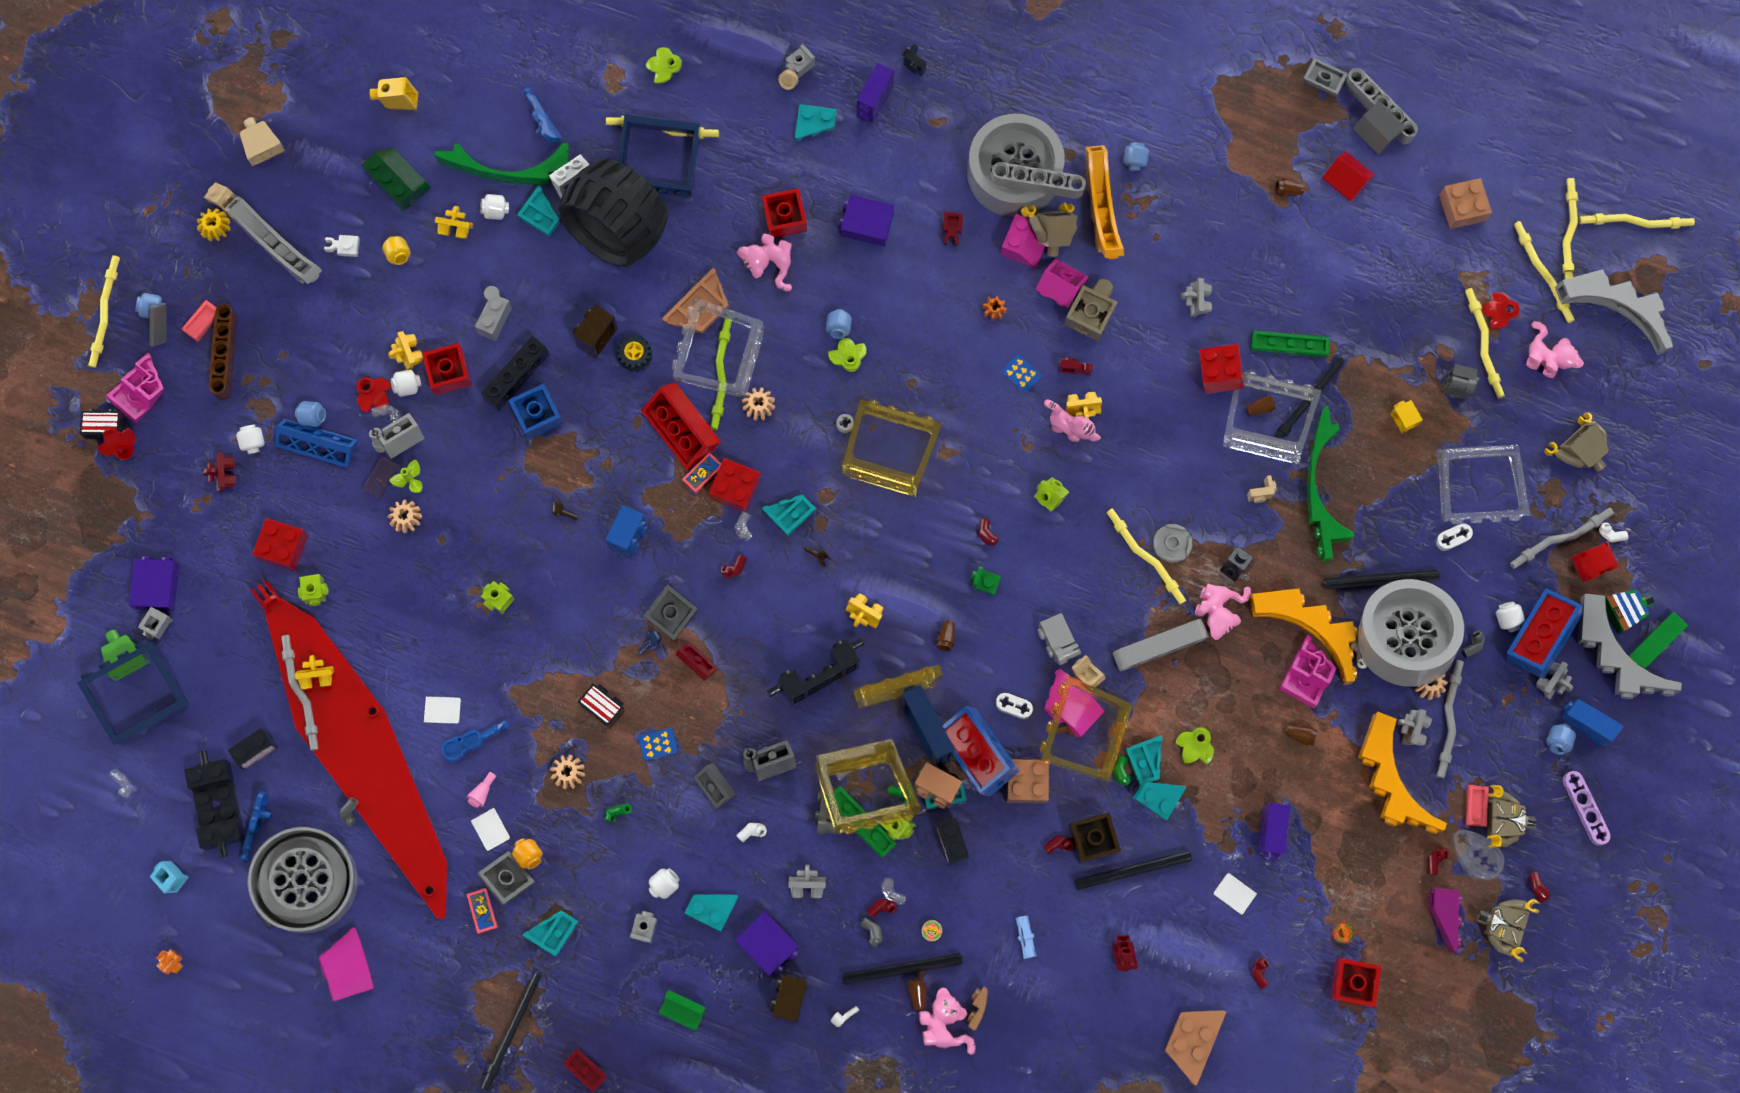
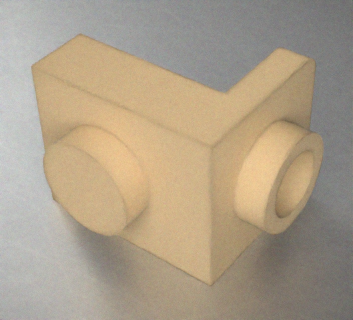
[204,183,237,212]
[1247,475,1276,503]
[1072,655,1106,691]

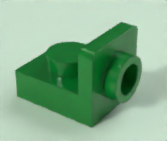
[970,566,1001,596]

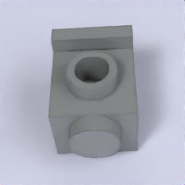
[785,44,815,78]
[138,607,173,640]
[630,911,657,944]

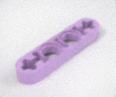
[1563,771,1611,846]

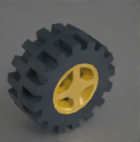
[617,335,652,372]

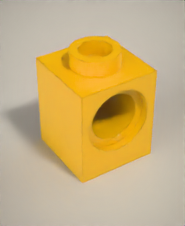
[1390,400,1423,434]

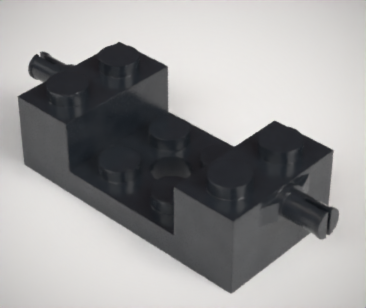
[767,638,865,707]
[184,750,245,858]

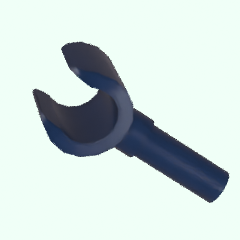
[637,631,661,655]

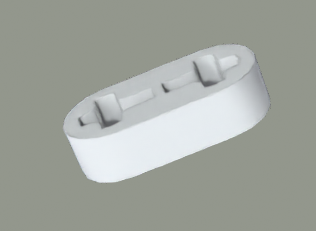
[1436,524,1473,551]
[996,693,1033,719]

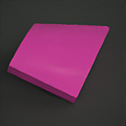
[106,353,164,423]
[1279,635,1336,709]
[1044,669,1105,737]
[319,927,373,1001]

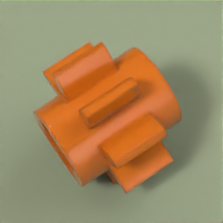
[983,296,1007,321]
[156,949,183,975]

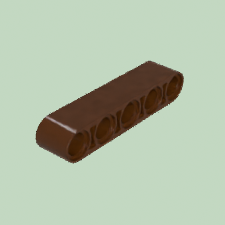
[209,304,237,400]

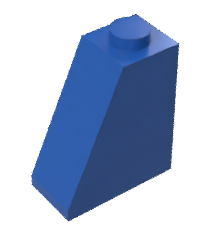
[1561,699,1624,748]

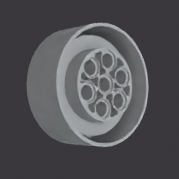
[967,114,1065,217]
[1357,579,1464,687]
[248,827,358,933]

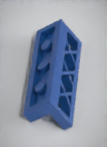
[274,418,358,468]

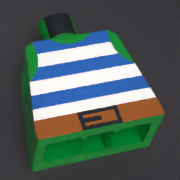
[1605,590,1654,634]

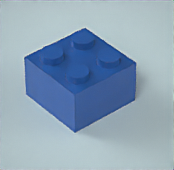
[508,384,563,440]
[605,505,648,558]

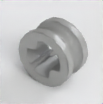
[836,414,854,433]

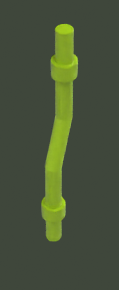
[710,318,732,430]

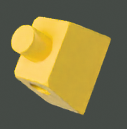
[370,77,418,110]

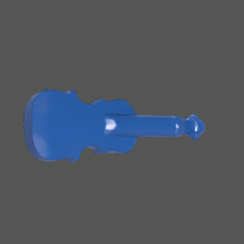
[524,87,561,142]
[441,721,509,763]
[239,791,272,862]

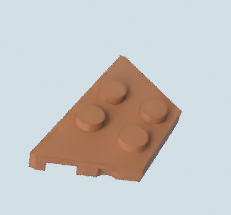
[662,268,729,334]
[1165,1010,1226,1086]

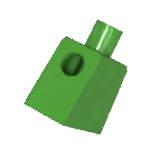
[101,630,150,681]

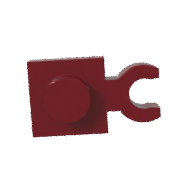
[943,212,963,246]
[1058,358,1093,375]

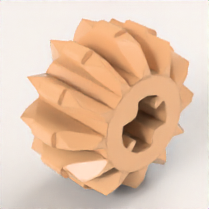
[742,388,775,421]
[388,500,422,533]
[1414,674,1447,700]
[550,755,585,789]

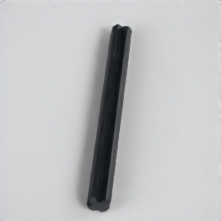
[1323,569,1440,590]
[1074,851,1192,890]
[842,953,963,985]

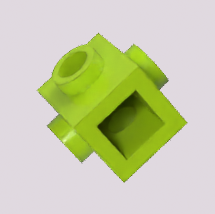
[1034,477,1070,512]
[298,574,328,606]
[481,581,514,614]
[880,808,916,840]

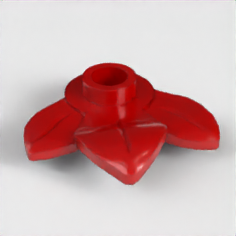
[1481,292,1520,329]
[357,377,391,413]
[97,428,136,460]

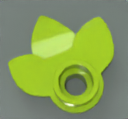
[645,48,682,84]
[828,338,867,372]
[1175,727,1214,764]

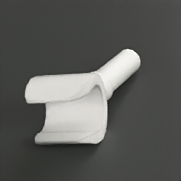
[831,1006,859,1027]

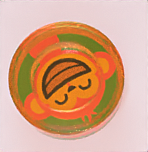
[1333,922,1354,943]

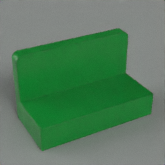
[659,990,706,1030]

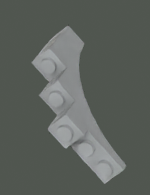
[224,196,322,284]
[1555,269,1673,355]
[1577,594,1682,699]

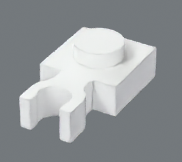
[324,235,360,257]

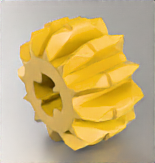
[197,208,230,242]

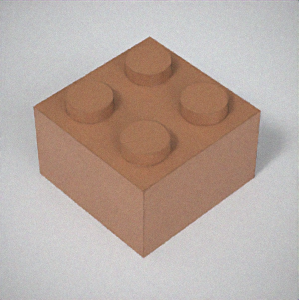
[1439,178,1492,229]
[1006,759,1049,804]
[914,762,962,809]

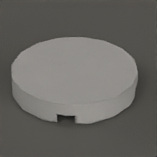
[1153,524,1192,563]

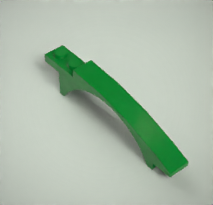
[435,143,570,186]
[1307,406,1354,563]

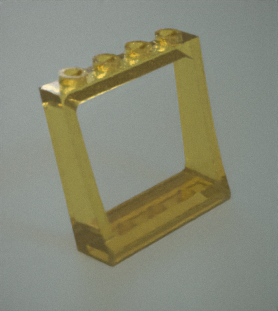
[841,399,942,497]
[853,665,943,710]
[1039,676,1133,783]
[815,739,921,834]

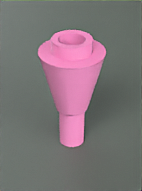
[466,772,496,808]

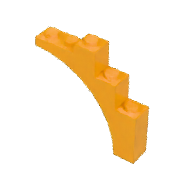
[1085,145,1124,259]
[1250,588,1358,685]
[1358,712,1447,834]

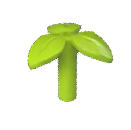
[389,460,423,493]

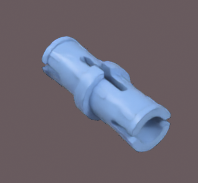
[1016,916,1036,959]

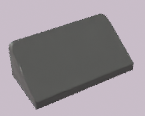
[149,304,166,346]
[693,763,736,809]

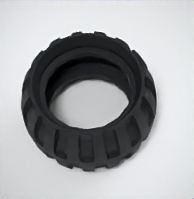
[558,158,669,267]

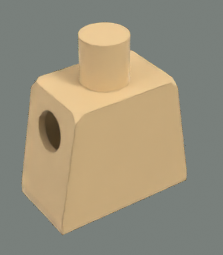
[240,117,285,167]

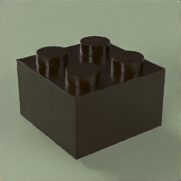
[573,304,618,359]
[1068,812,1121,864]
[770,974,808,1023]

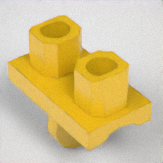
[435,206,474,239]
[388,331,423,370]
[1066,392,1102,419]
[845,593,883,629]
[295,655,334,689]

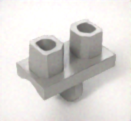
[1181,278,1212,317]
[1536,661,1573,700]
[1397,709,1432,746]
[789,865,826,898]

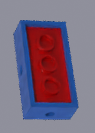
[1507,588,1583,679]
[943,706,1020,796]

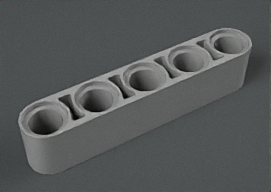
[1345,68,1418,144]
[991,162,1086,198]
[1112,619,1209,672]

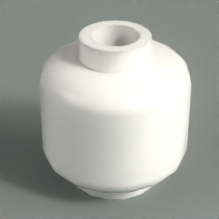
[480,194,509,220]
[391,370,421,397]
[236,424,265,454]
[1496,602,1525,632]
[649,868,679,899]

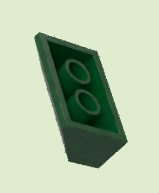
[361,148,431,212]

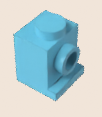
[150,861,189,893]

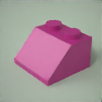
[1000,214,1045,269]
[1035,259,1089,308]

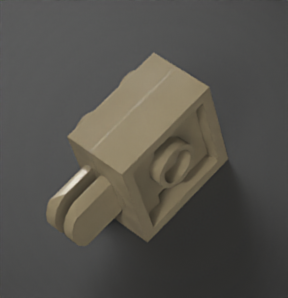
[1064,279,1118,341]

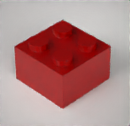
[762,188,807,238]
[422,343,472,395]
[1199,344,1244,394]
[709,458,761,513]
[252,518,308,572]
[1330,958,1381,1008]

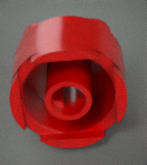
[1571,541,1619,582]

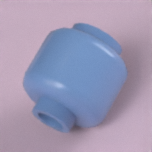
[1123,143,1149,171]
[135,293,166,319]
[826,309,852,339]
[295,401,326,427]
[1546,724,1576,755]

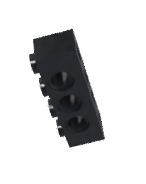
[481,336,550,411]

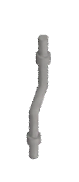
[1510,508,1614,569]
[281,635,319,751]
[1437,660,1464,778]

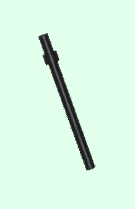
[1269,357,1345,447]
[481,972,542,1091]

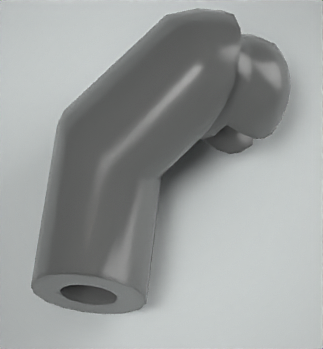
[1462,630,1485,658]
[339,797,359,827]
[860,917,883,947]

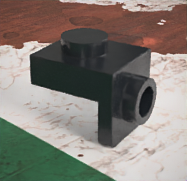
[903,43,927,76]
[1220,546,1253,581]

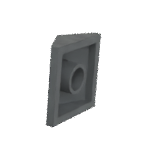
[1302,58,1348,97]
[1353,101,1406,155]
[643,585,697,640]
[477,851,534,905]

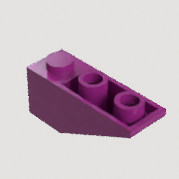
[1429,888,1462,953]

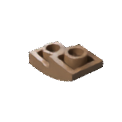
[966,987,987,1031]

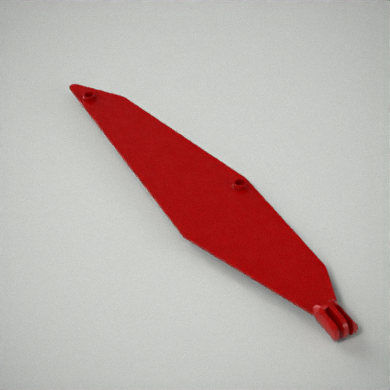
[250,579,447,919]

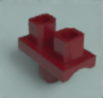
[202,453,235,492]
[1112,935,1138,972]

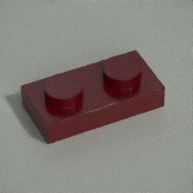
[675,642,718,681]
[563,1048,608,1092]

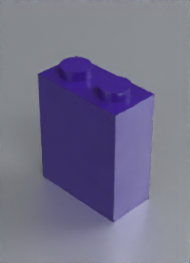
[856,63,894,123]
[838,195,895,246]
[129,556,179,611]
[1257,802,1290,861]
[735,911,799,977]

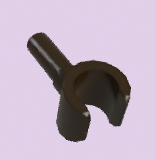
[552,503,579,520]
[804,546,831,567]

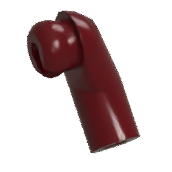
[979,519,998,546]
[720,555,747,578]
[1043,836,1074,854]
[1428,848,1449,875]
[1529,872,1550,902]
[866,899,897,918]
[1251,958,1269,990]

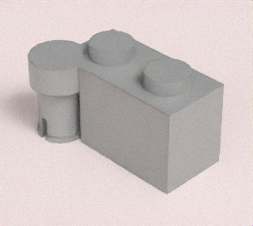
[475,286,512,342]
[369,413,424,459]
[1037,613,1081,665]

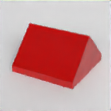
[1322,151,1375,202]

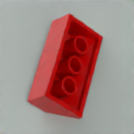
[641,382,721,470]

